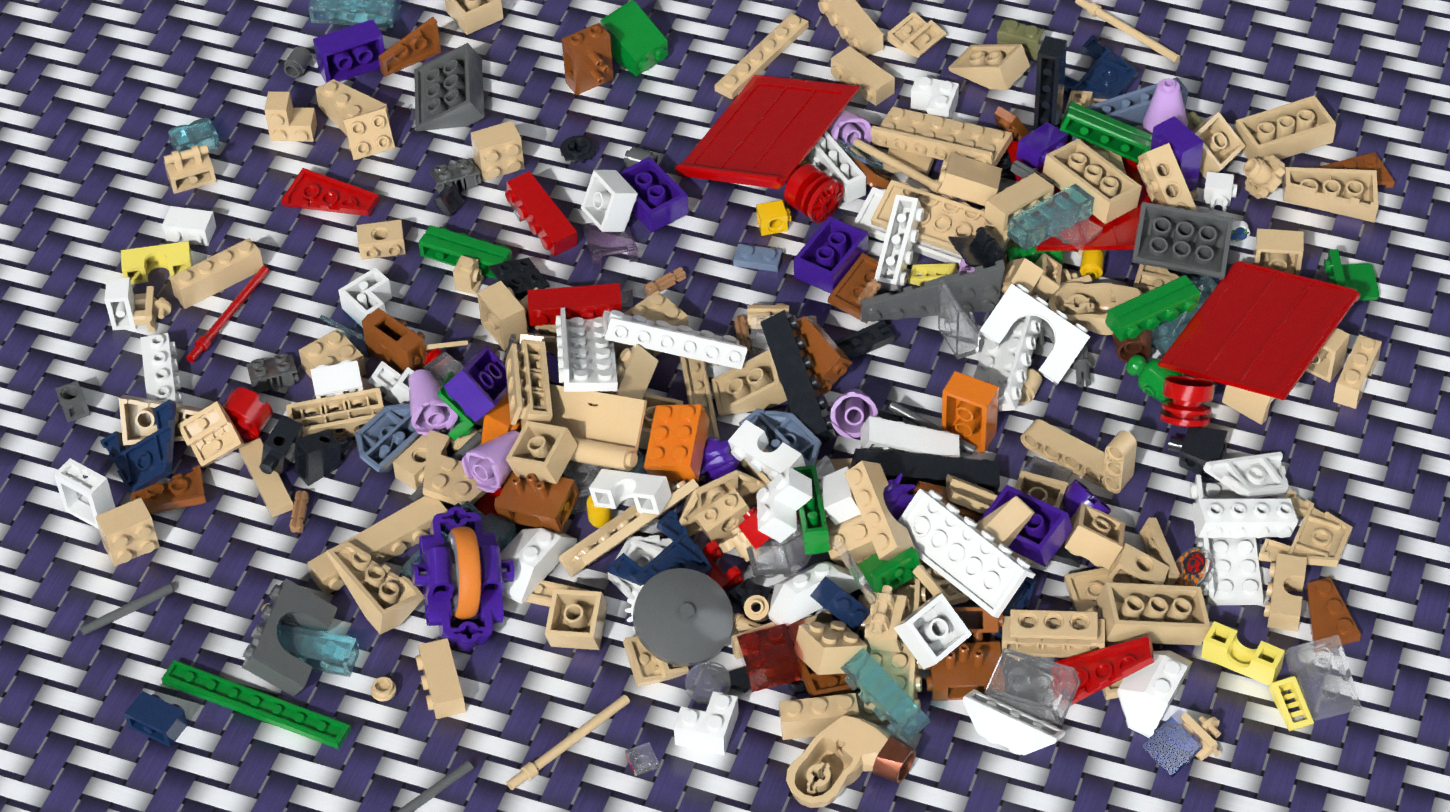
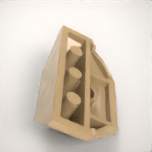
[679,470,766,537]

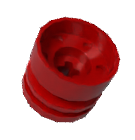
[784,163,844,223]
[1159,376,1215,427]

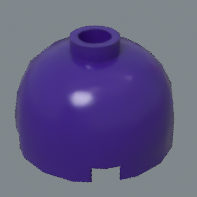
[1063,479,1111,520]

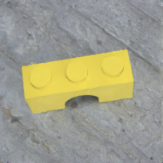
[121,241,193,284]
[1201,621,1285,686]

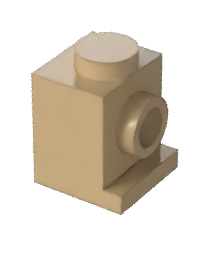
[453,255,485,295]

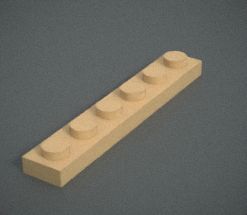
[715,13,809,99]

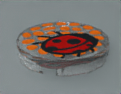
[1174,547,1215,590]

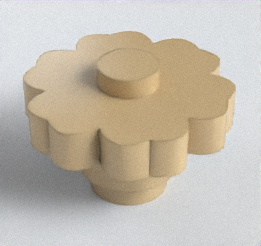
[1243,155,1285,199]
[719,526,763,562]

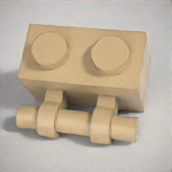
[163,144,216,194]
[865,585,911,653]

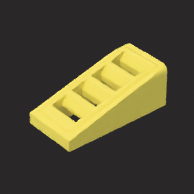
[907,263,958,286]
[1268,676,1314,731]

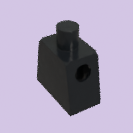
[259,415,304,474]
[1168,427,1228,480]
[295,430,350,486]

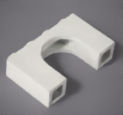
[979,284,1090,385]

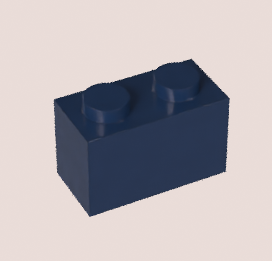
[810,576,870,631]
[124,691,188,747]

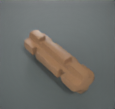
[644,267,686,296]
[856,279,881,305]
[734,315,751,354]
[289,490,309,533]

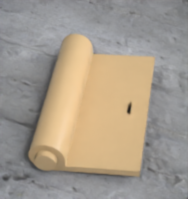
[549,384,647,471]

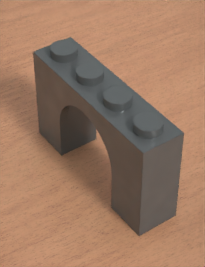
[242,578,337,697]

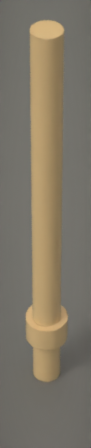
[1075,0,1180,63]
[853,138,957,201]
[506,695,630,790]

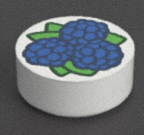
[1230,221,1250,242]

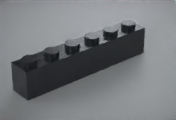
[1033,36,1067,131]
[760,310,836,444]
[851,448,1000,495]

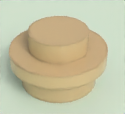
[371,677,396,701]

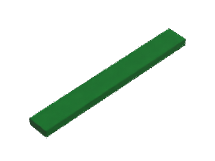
[161,660,351,749]

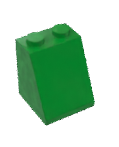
[600,0,668,77]

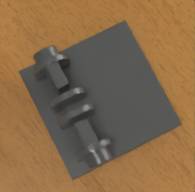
[429,159,481,194]
[246,353,299,393]

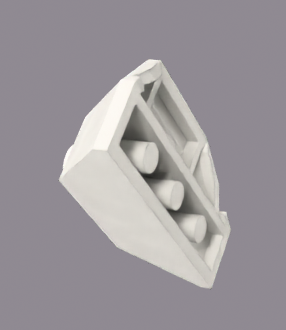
[500,528,577,604]
[768,561,866,629]
[1117,650,1193,739]
[962,689,1066,755]

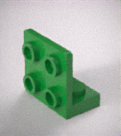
[853,546,920,594]

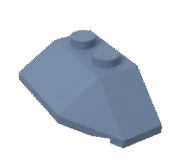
[355,404,422,473]
[739,409,821,466]

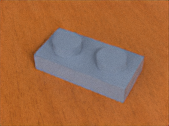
[733,244,783,272]

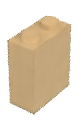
[938,152,1002,206]

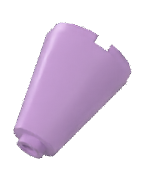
[1143,78,1188,134]
[827,108,872,154]
[409,369,458,436]
[830,388,878,439]
[462,430,520,493]

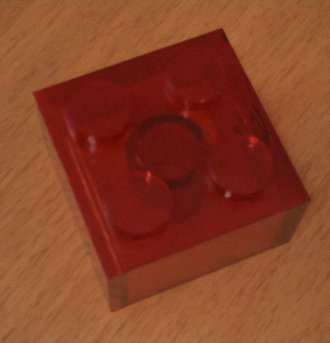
[737,624,801,692]

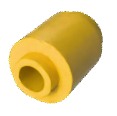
[1080,250,1105,280]
[586,496,612,528]

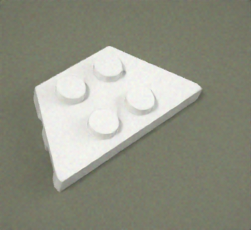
[1203,452,1289,499]
[608,535,673,600]

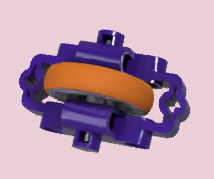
[412,507,514,652]

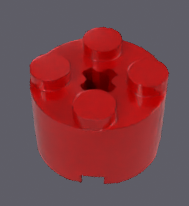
[222,387,273,442]

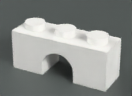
[728,420,806,480]
[589,469,672,515]

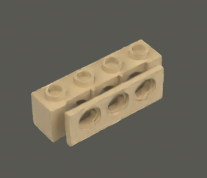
[1136,143,1198,212]
[505,339,553,428]
[286,387,384,439]
[1002,610,1105,658]

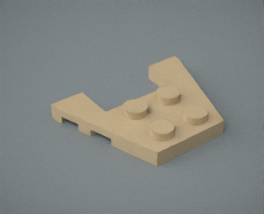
[423,430,487,509]
[1258,489,1353,567]

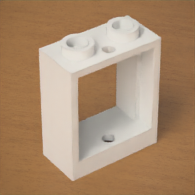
[54,458,115,529]

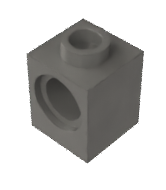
[55,381,90,423]

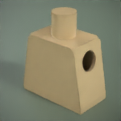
[1028,253,1062,302]

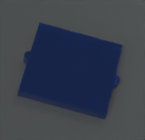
[1141,716,1203,778]

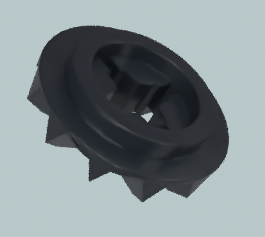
[560,136,595,164]

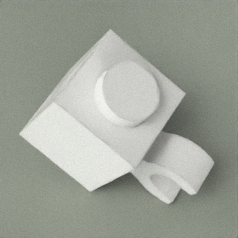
[1203,171,1237,212]

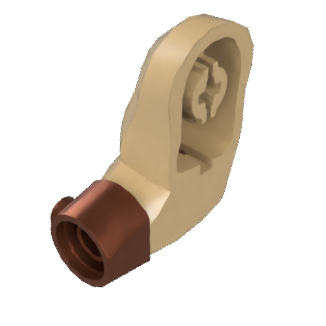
[1048,282,1152,363]
[786,715,916,808]

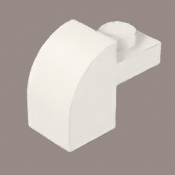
[368,361,414,405]

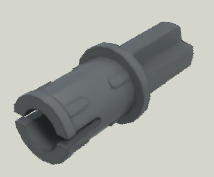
[1010,160,1054,185]
[1073,344,1092,388]

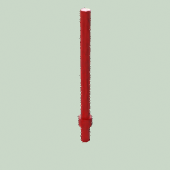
[186,266,269,363]

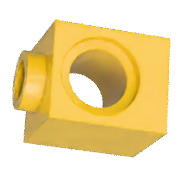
[756,200,791,236]

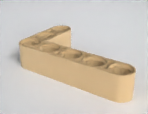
[1020,419,1137,494]

